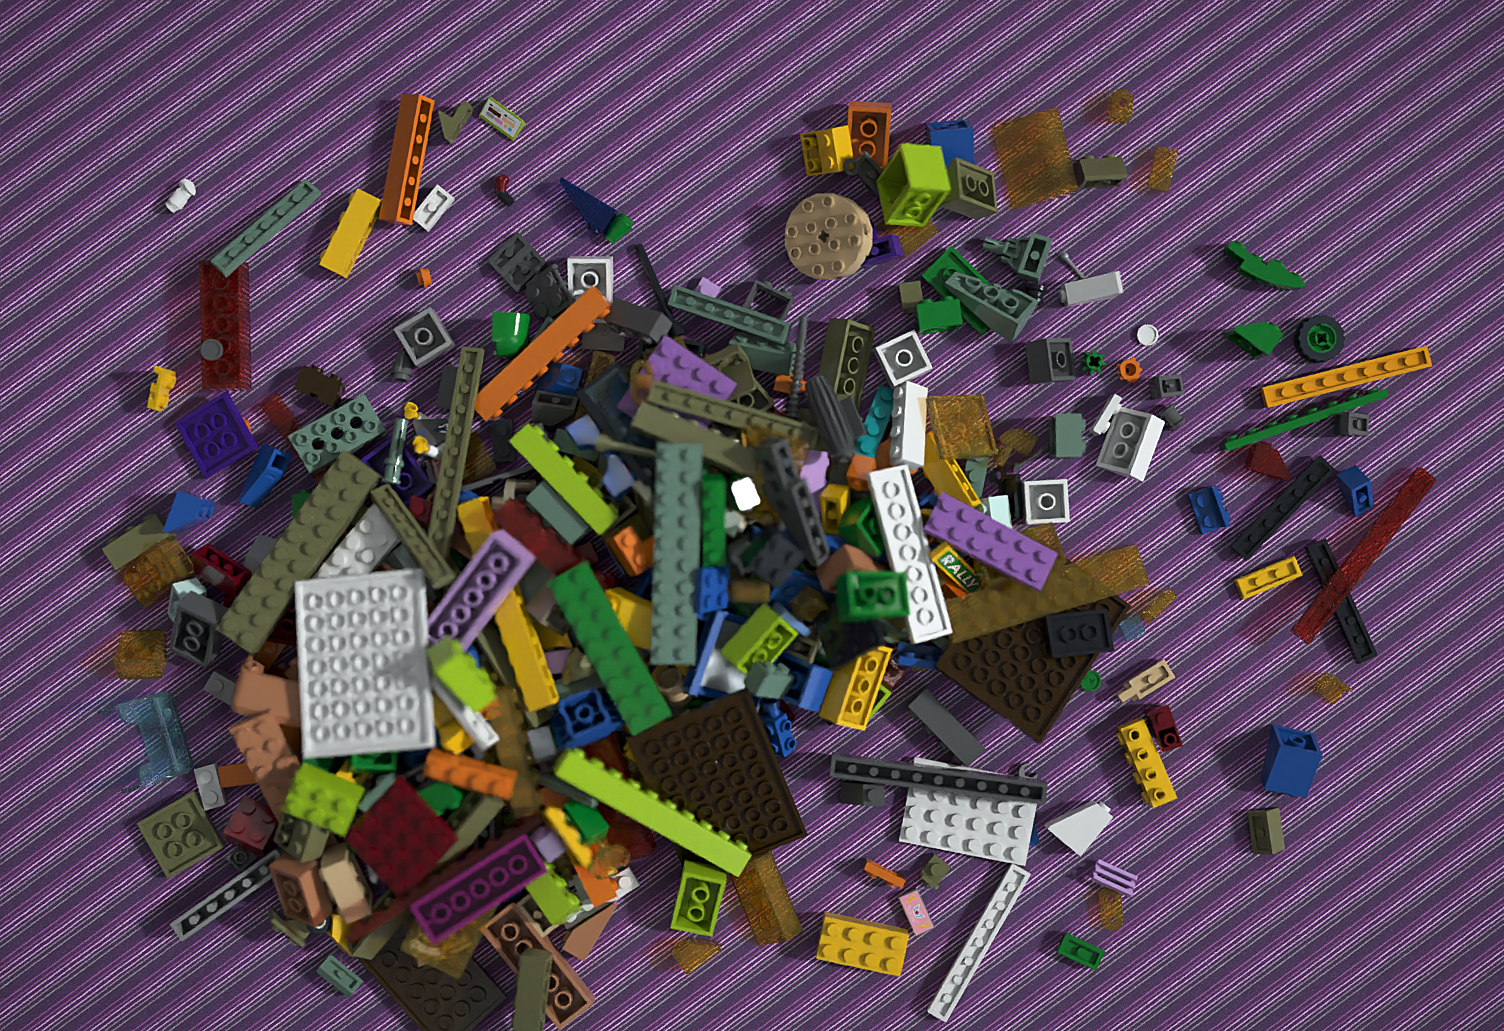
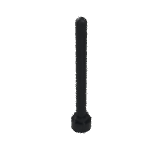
[635,243,685,338]

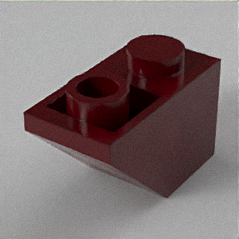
[1143,703,1183,753]

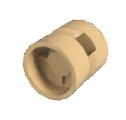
[656,668,693,708]

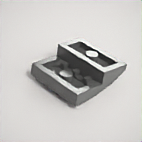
[487,232,549,294]

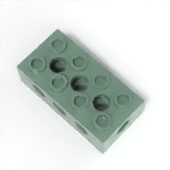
[288,394,388,477]

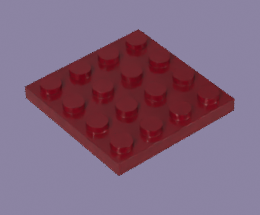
[342,776,460,901]

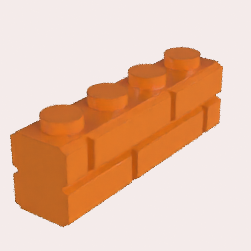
[423,748,518,800]

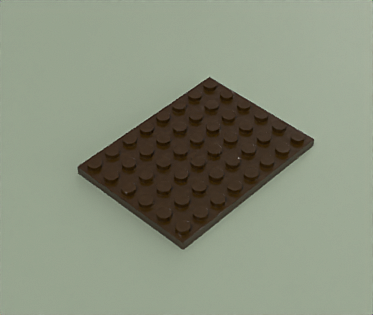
[934,530,1131,744]
[625,687,808,867]

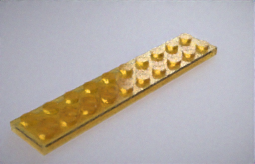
[944,544,1150,644]

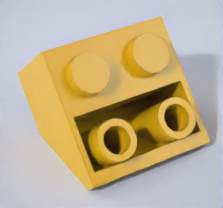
[800,125,854,176]

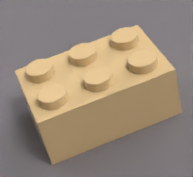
[319,841,373,924]

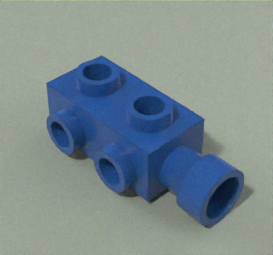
[760,697,797,758]

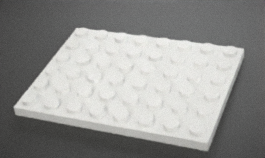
[295,569,435,758]

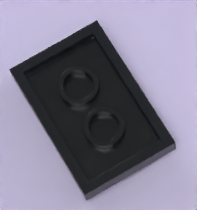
[1043,609,1114,659]

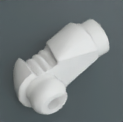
[165,179,196,213]

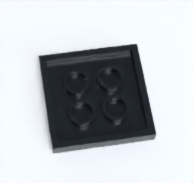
[810,596,886,671]

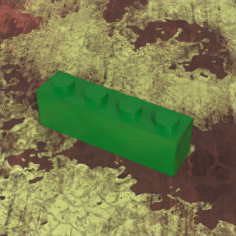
[700,474,725,566]

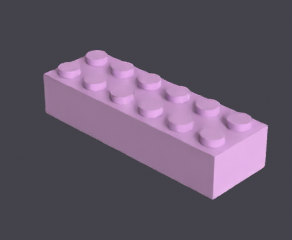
[427,529,536,652]

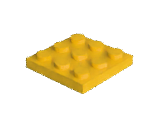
[538,807,592,867]

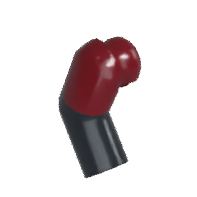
[494,174,515,207]

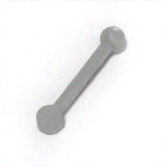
[1060,252,1086,279]

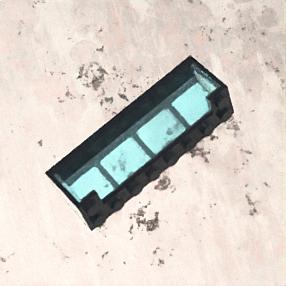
[575,362,708,498]

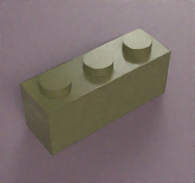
[102,513,176,570]

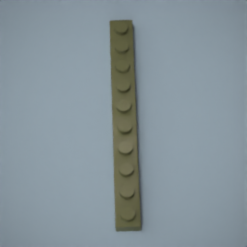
[428,346,485,560]

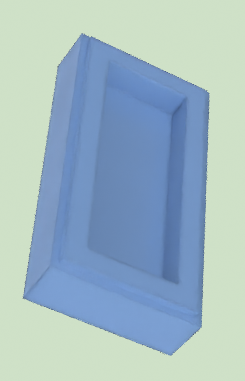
[772,601,811,637]

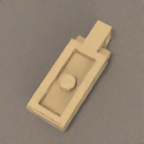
[1115,659,1175,703]

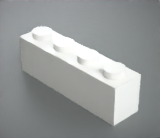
[889,381,928,472]

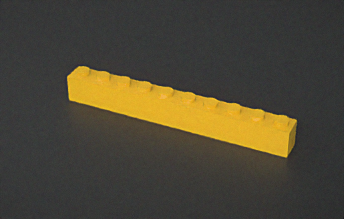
[456,497,560,712]

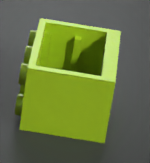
[876,143,951,227]

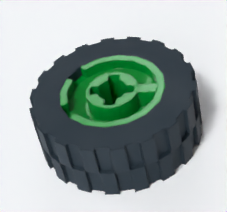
[1294,315,1345,363]

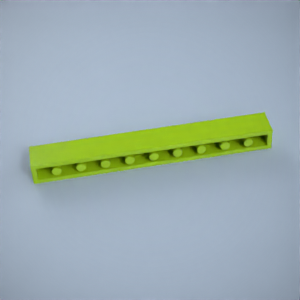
[553,746,752,877]

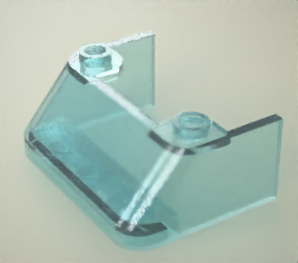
[97,691,193,794]

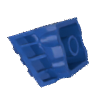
[549,686,627,752]

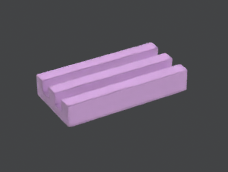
[1091,859,1138,898]

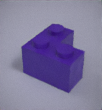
[860,221,904,269]

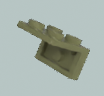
[701,343,756,402]

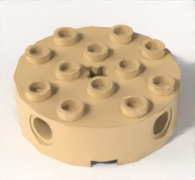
[785,193,873,280]

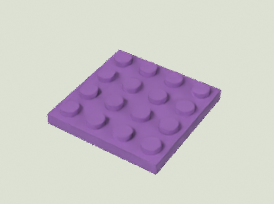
[617,335,737,429]

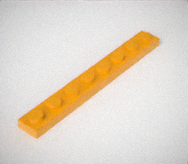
[1260,346,1432,409]

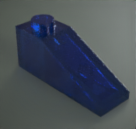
[560,177,618,235]

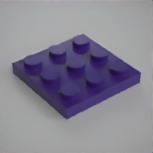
[175,392,258,479]

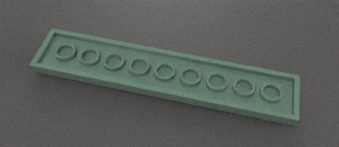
[650,443,702,664]

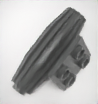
[805,375,867,463]

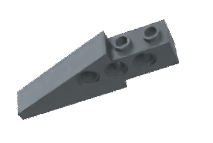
[753,438,831,566]

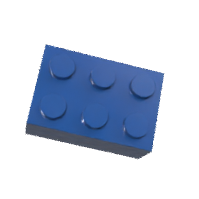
[776,651,833,712]

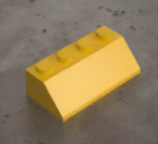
[819,646,892,731]

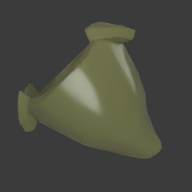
[562,644,598,685]

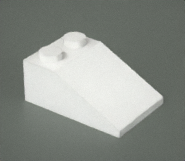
[567,256,613,323]

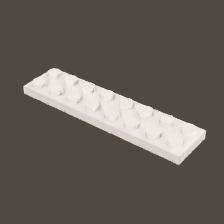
[866,464,952,644]

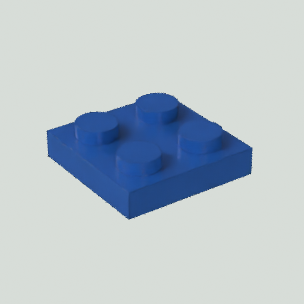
[693,564,730,613]

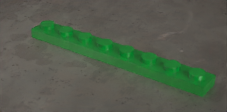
[1219,387,1389,453]

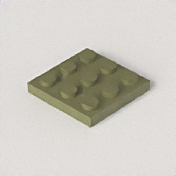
[136,791,226,879]

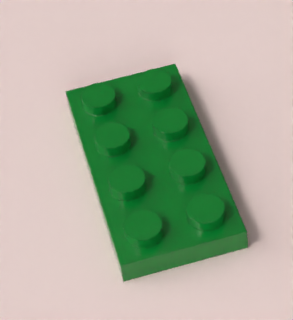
[921,246,992,336]

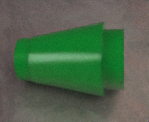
[604,212,634,244]

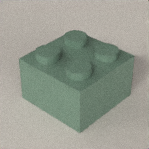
[1049,414,1086,459]

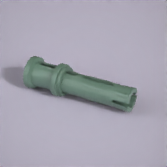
[381,418,408,485]

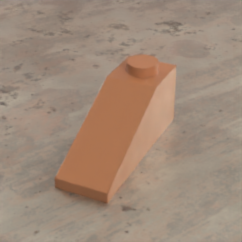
[562,900,618,961]

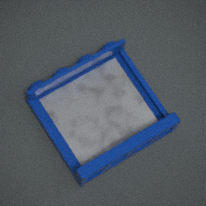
[682,609,778,712]

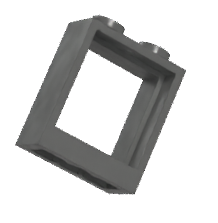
[737,279,795,335]

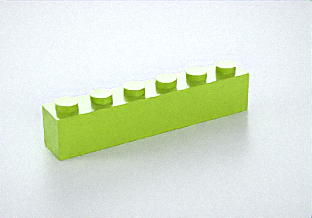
[509,423,621,536]

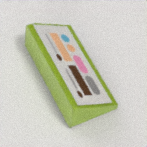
[479,96,525,141]

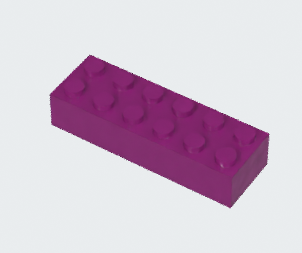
[410,833,548,945]

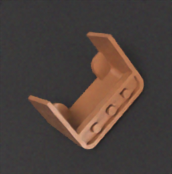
[231,653,302,728]

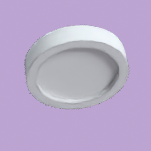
[1136,324,1158,346]

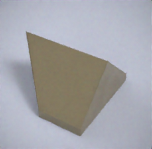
[783,623,820,663]

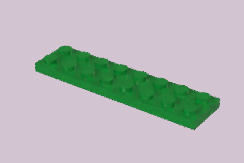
[547,561,672,736]

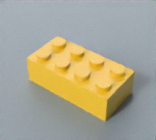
[815,911,909,977]

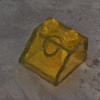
[113,629,167,679]

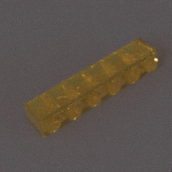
[486,683,544,818]

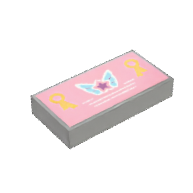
[898,888,935,937]

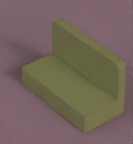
[1247,807,1285,855]

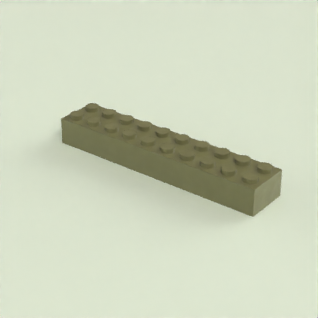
[216,450,384,653]

